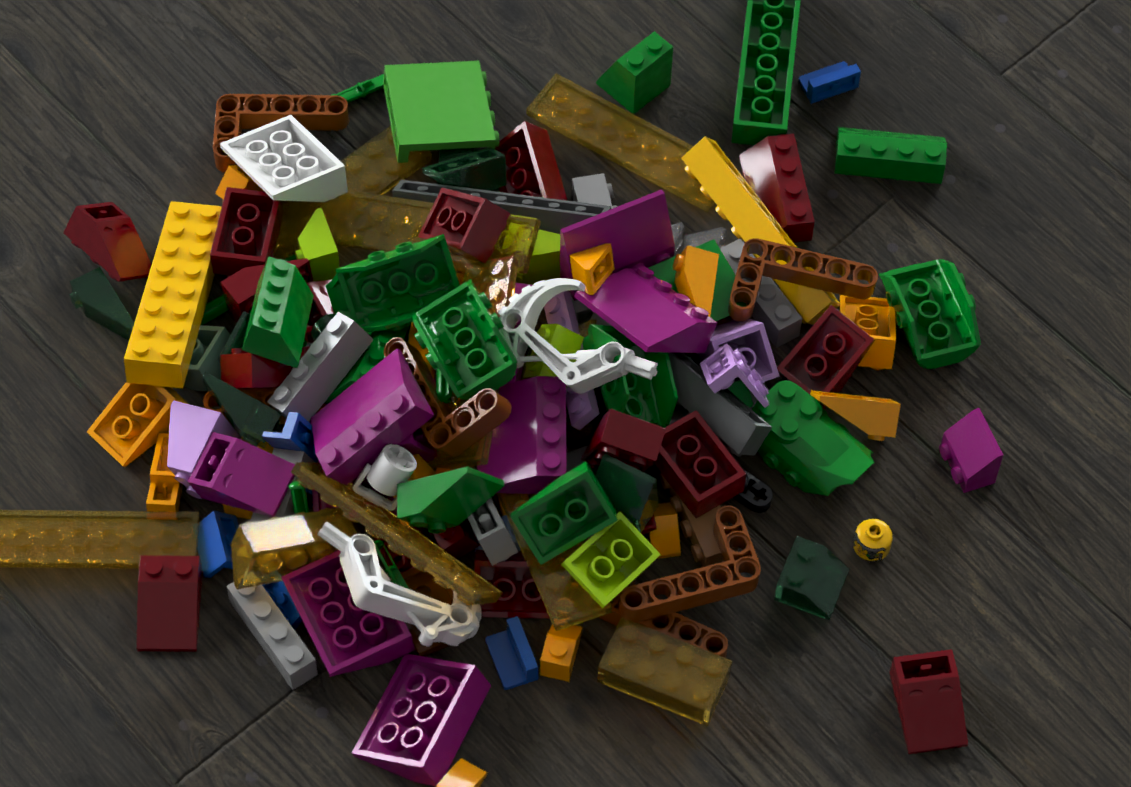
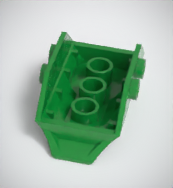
[325,234,460,332]
[879,259,981,369]
[412,279,517,400]
[583,324,678,428]
[751,380,875,496]

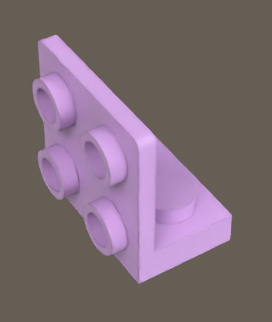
[700,343,770,408]

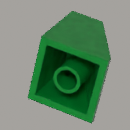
[596,31,673,115]

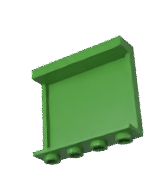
[383,61,499,163]

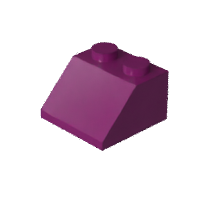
[939,408,1003,493]

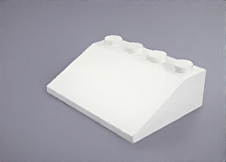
[220,115,348,202]

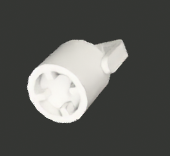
[353,444,417,511]

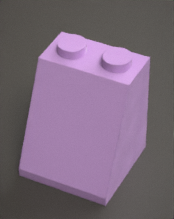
[696,319,779,382]
[167,400,241,499]

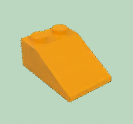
[838,295,896,370]
[87,383,189,467]

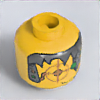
[853,519,893,562]

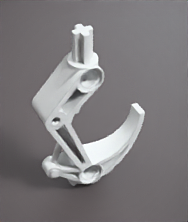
[498,278,658,394]
[317,522,482,646]

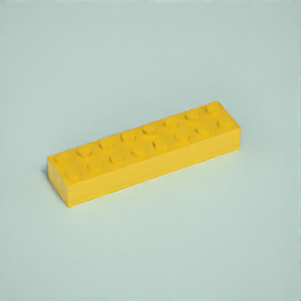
[124,201,222,388]

